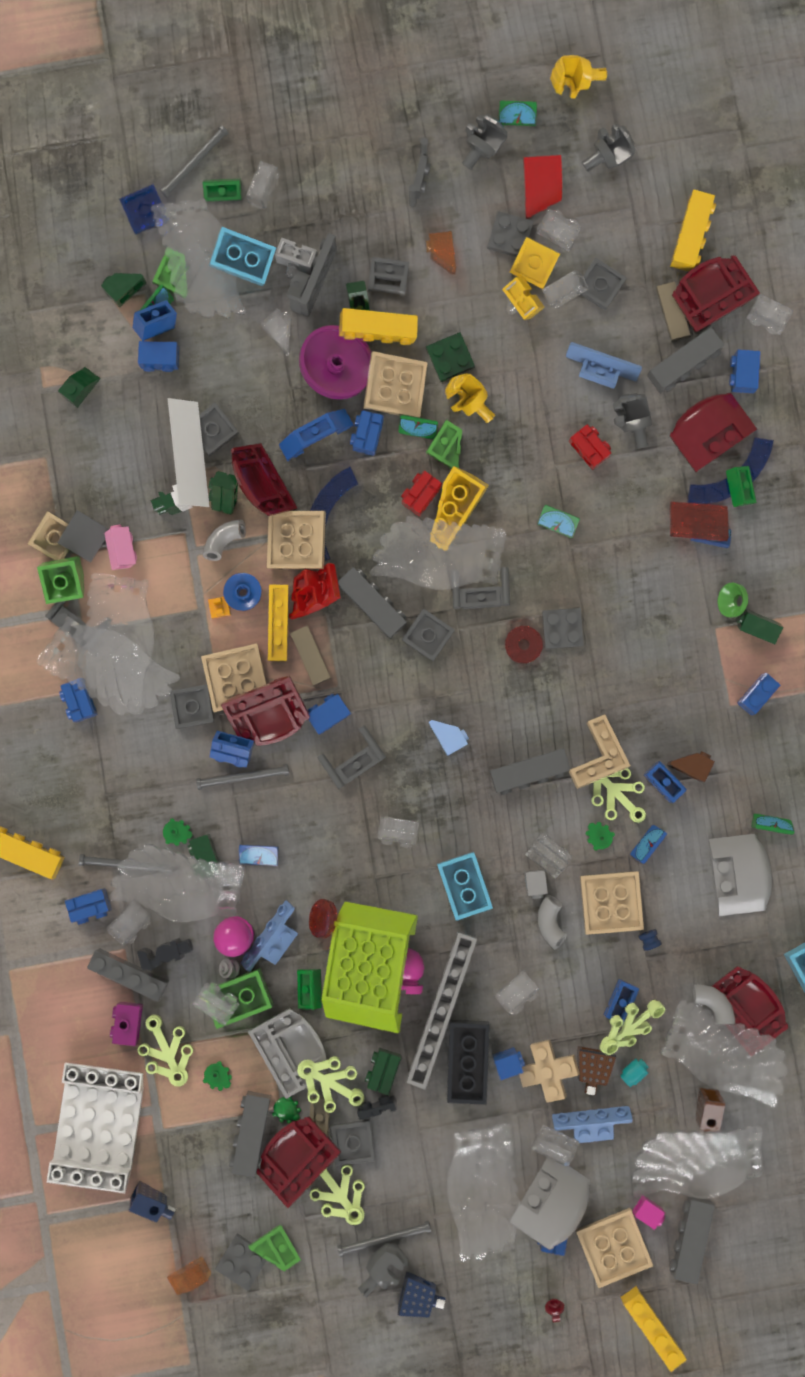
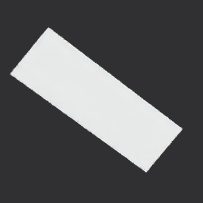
[168,398,209,507]

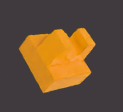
[208,596,231,619]

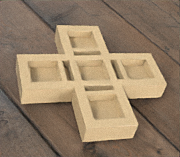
[519,1040,580,1103]

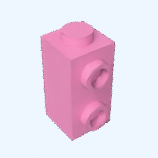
[104,525,137,570]

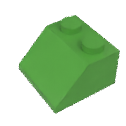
[37,556,84,604]

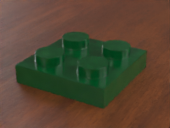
[426,332,475,382]

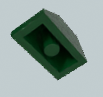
[101,273,147,308]
[346,280,370,311]
[58,367,100,408]

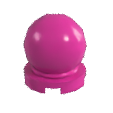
[213,916,254,957]
[401,948,425,994]

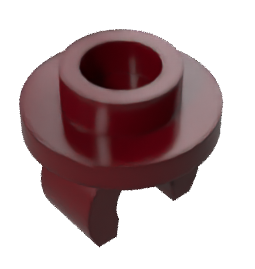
[545,1299,565,1322]

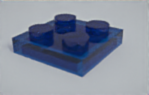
[119,184,169,235]

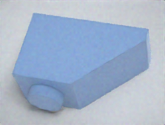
[428,720,469,756]

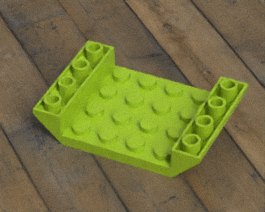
[322,901,418,1033]

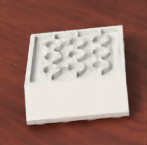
[47,1062,144,1193]

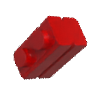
[568,424,612,470]
[401,471,442,517]

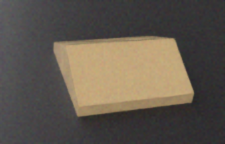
[27,511,69,560]

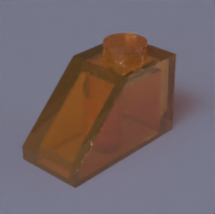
[426,231,456,275]
[167,1256,211,1295]

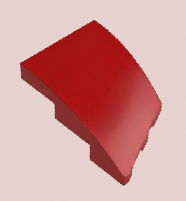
[523,155,562,219]
[289,563,341,619]

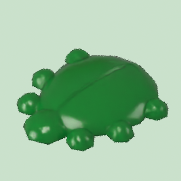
[163,818,192,846]
[585,822,615,851]
[203,1061,232,1091]
[272,1096,301,1124]

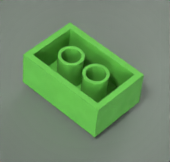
[203,968,274,1029]

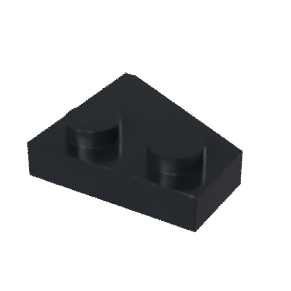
[357,1095,397,1120]

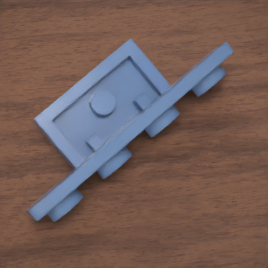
[566,342,642,389]
[241,900,298,972]
[552,1106,632,1144]

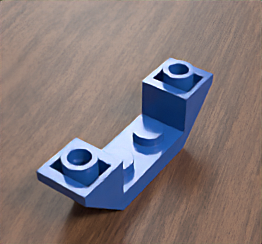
[278,409,354,461]

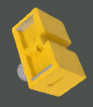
[502,277,545,320]

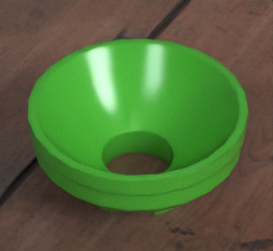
[718,582,749,618]

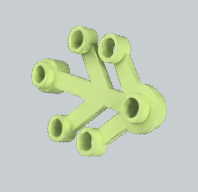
[591,768,646,823]
[600,1000,665,1055]
[137,1014,194,1087]
[297,1056,364,1113]
[310,1164,365,1225]

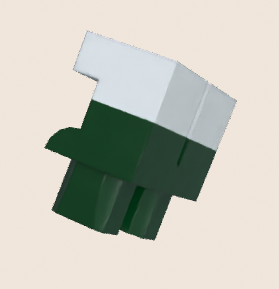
[150,484,192,516]

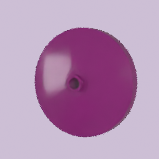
[299,325,372,399]

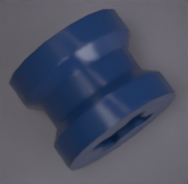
[638,929,662,951]

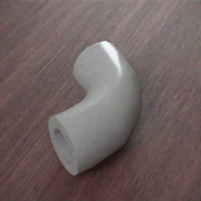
[203,520,246,561]
[538,894,567,949]
[693,984,735,1024]

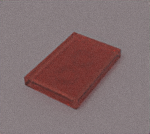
[670,502,729,541]

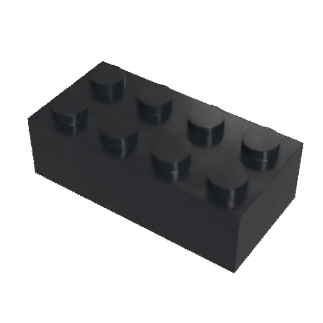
[446,1020,490,1105]

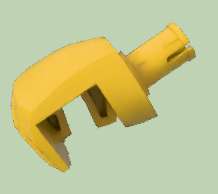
[550,55,607,99]
[445,373,495,423]

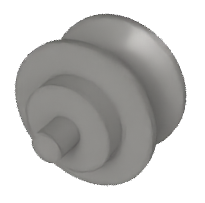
[219,958,240,979]

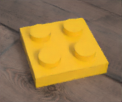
[509,237,560,289]

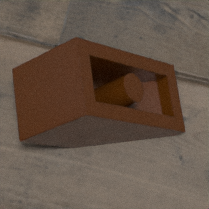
[667,751,715,782]

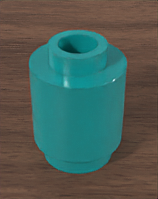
[620,1058,649,1087]

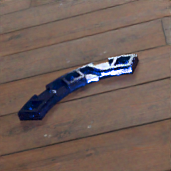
[687,438,774,505]
[310,467,358,562]

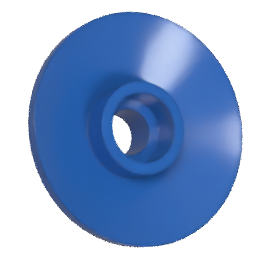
[223,573,262,611]

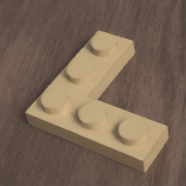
[569,715,630,789]

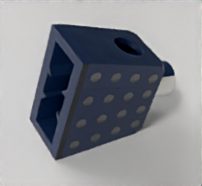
[129,1181,175,1222]
[397,1271,445,1318]

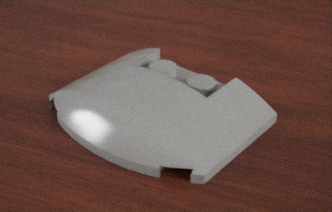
[708,834,772,916]
[248,1008,327,1099]
[509,1153,590,1250]

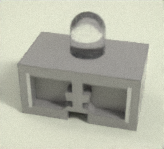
[275,237,318,279]

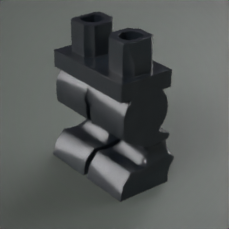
[137,938,194,971]

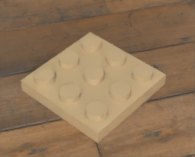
[363,351,428,418]
[267,511,326,569]
[201,644,267,713]
[580,871,644,935]
[576,1208,653,1288]

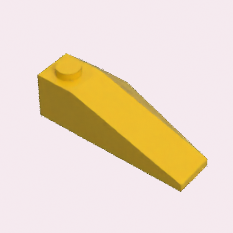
[430,466,489,551]

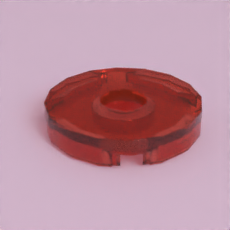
[505,626,543,664]
[309,899,338,938]

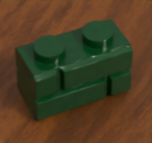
[208,471,238,515]
[365,1047,401,1095]

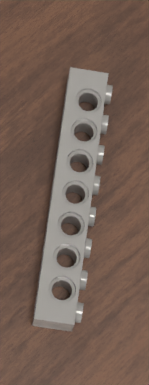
[407,931,477,1089]

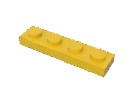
[268,584,289,661]

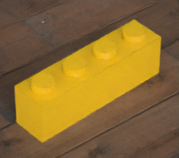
[670,189,716,272]
[339,308,418,345]
[0,826,65,879]
[620,1286,687,1372]

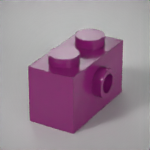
[110,1002,143,1046]

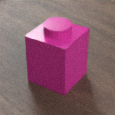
[632,1195,665,1230]

